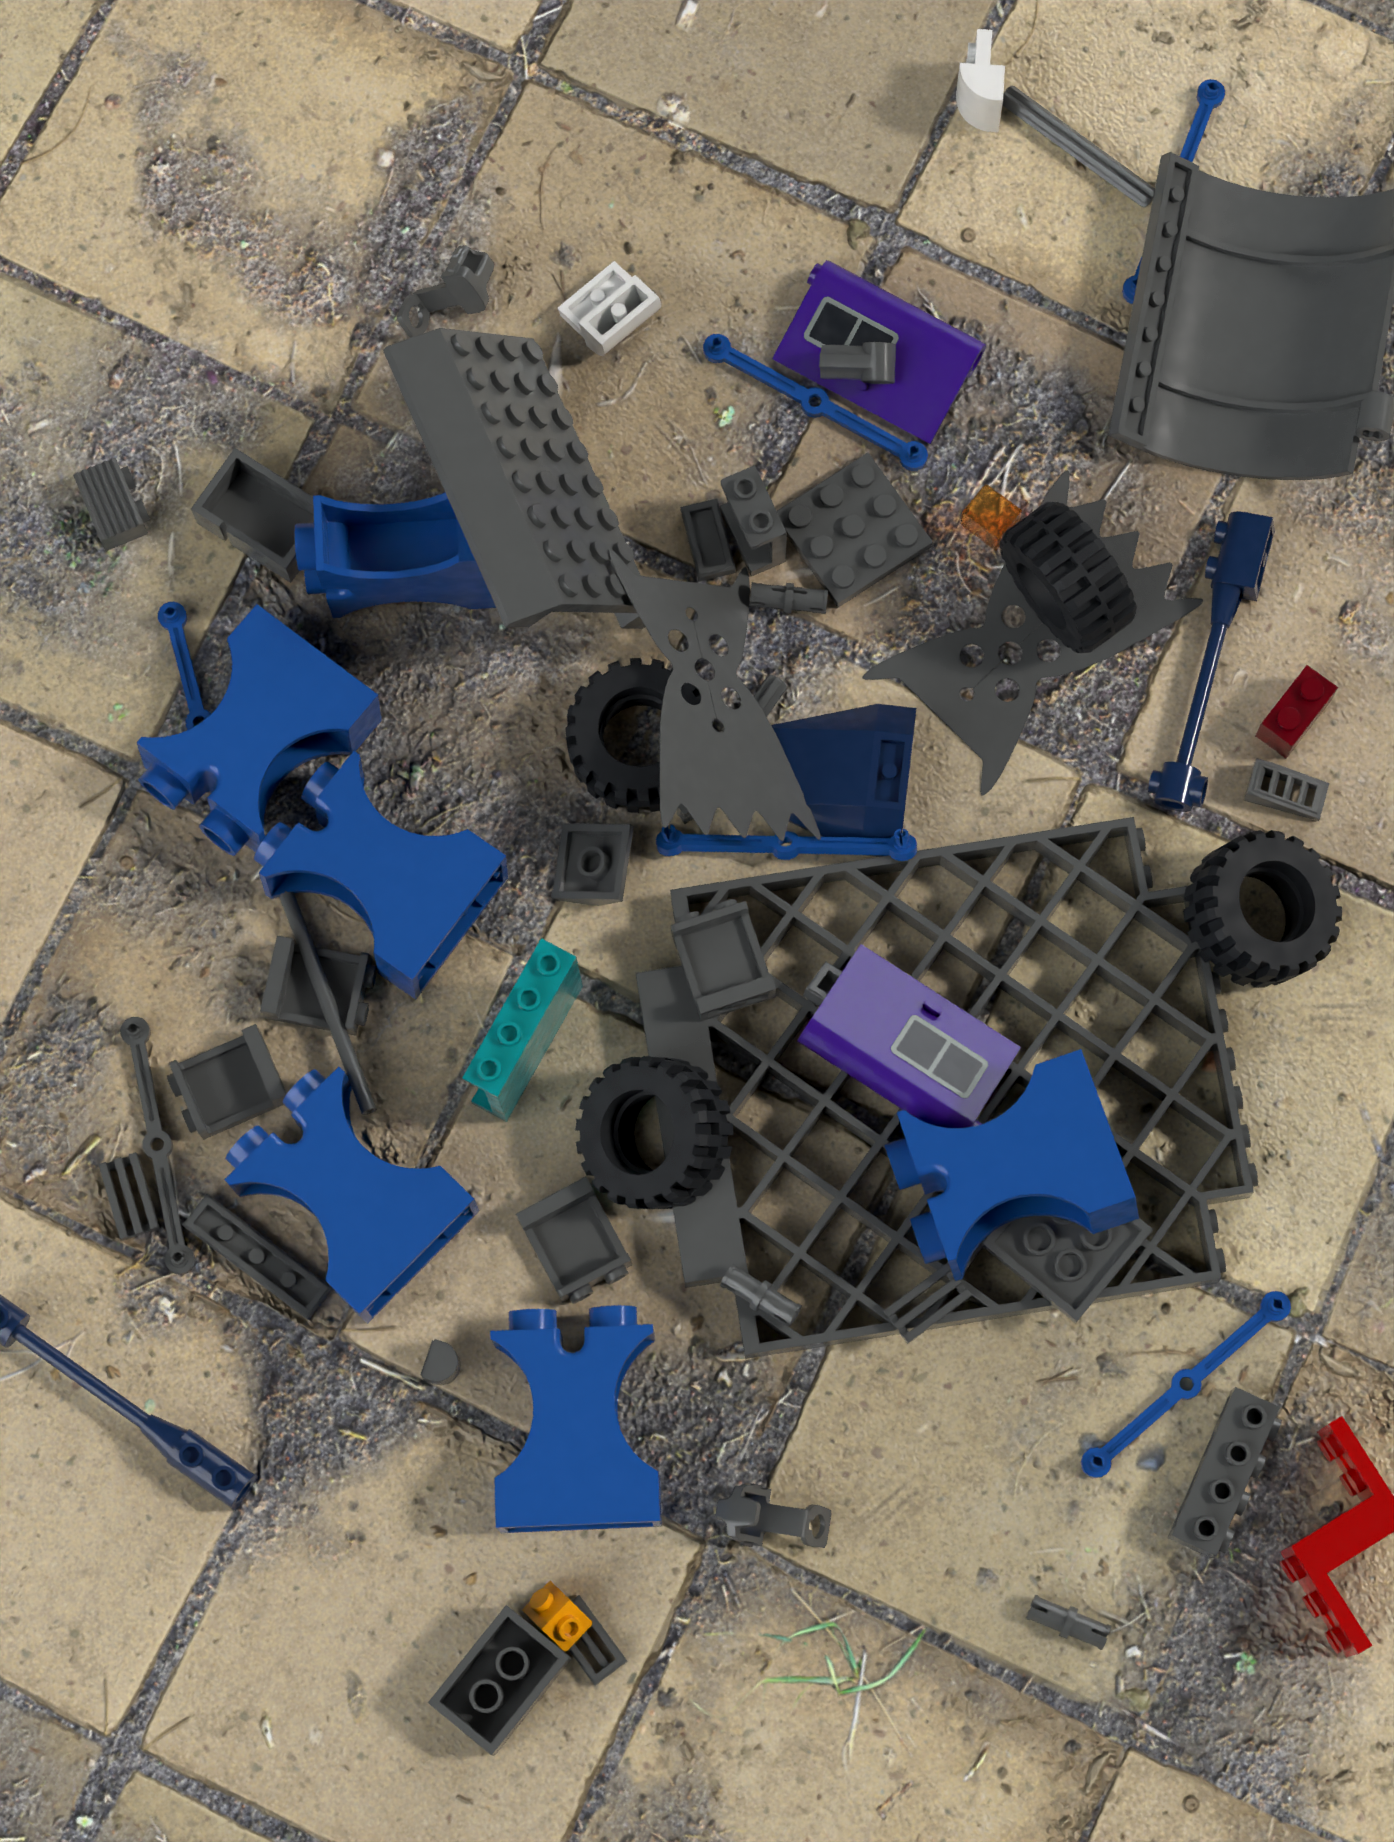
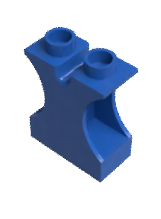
[295,492,496,618]
[136,604,382,856]
[254,751,508,1000]
[884,1049,1139,1281]
[224,1067,480,1324]
[490,1305,662,1533]

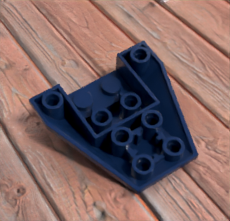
[771,704,917,857]

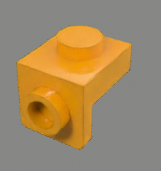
[522,1581,592,1651]

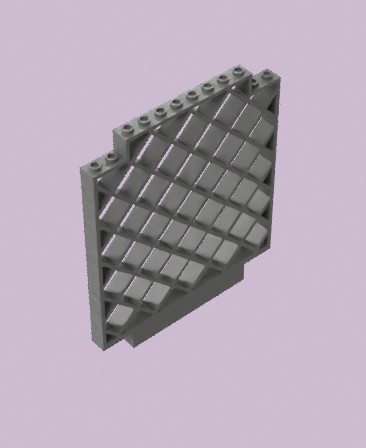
[636,817,1258,1359]

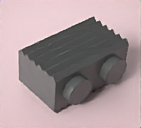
[73,458,150,551]

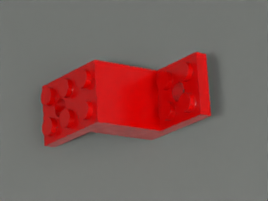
[1280,1416,1394,1657]

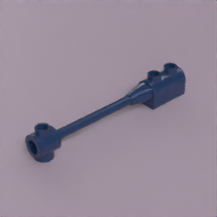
[1148,511,1275,812]
[0,1294,259,1511]

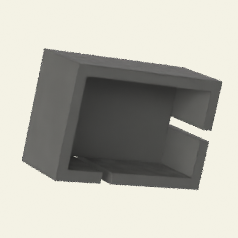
[191,448,314,583]

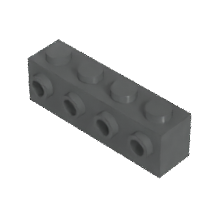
[1167,1387,1282,1558]

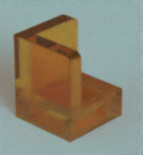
[960,485,1022,551]

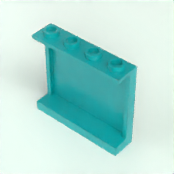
[462,938,583,1122]

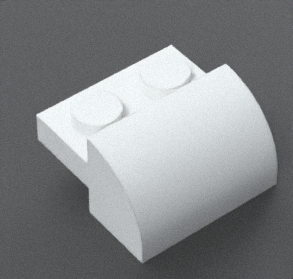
[956,29,1005,132]
[558,261,661,356]

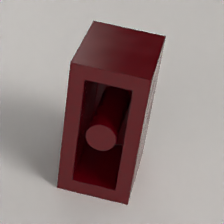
[1255,665,1338,759]

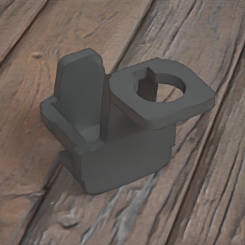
[397,245,494,338]
[715,1483,832,1548]

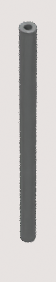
[279,891,377,1115]

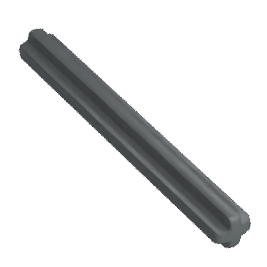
[1002,86,1155,207]

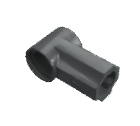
[819,342,896,384]

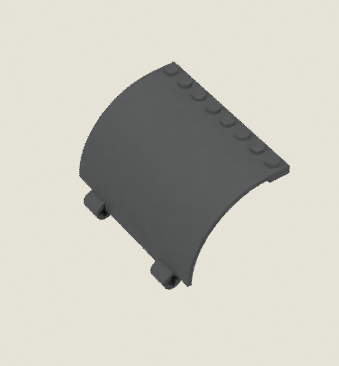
[1108,152,1394,480]

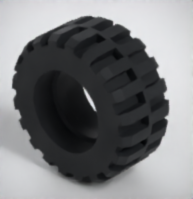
[999,502,1137,653]
[565,658,714,813]
[1183,830,1342,988]
[575,1056,733,1209]

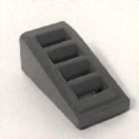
[1244,758,1329,821]

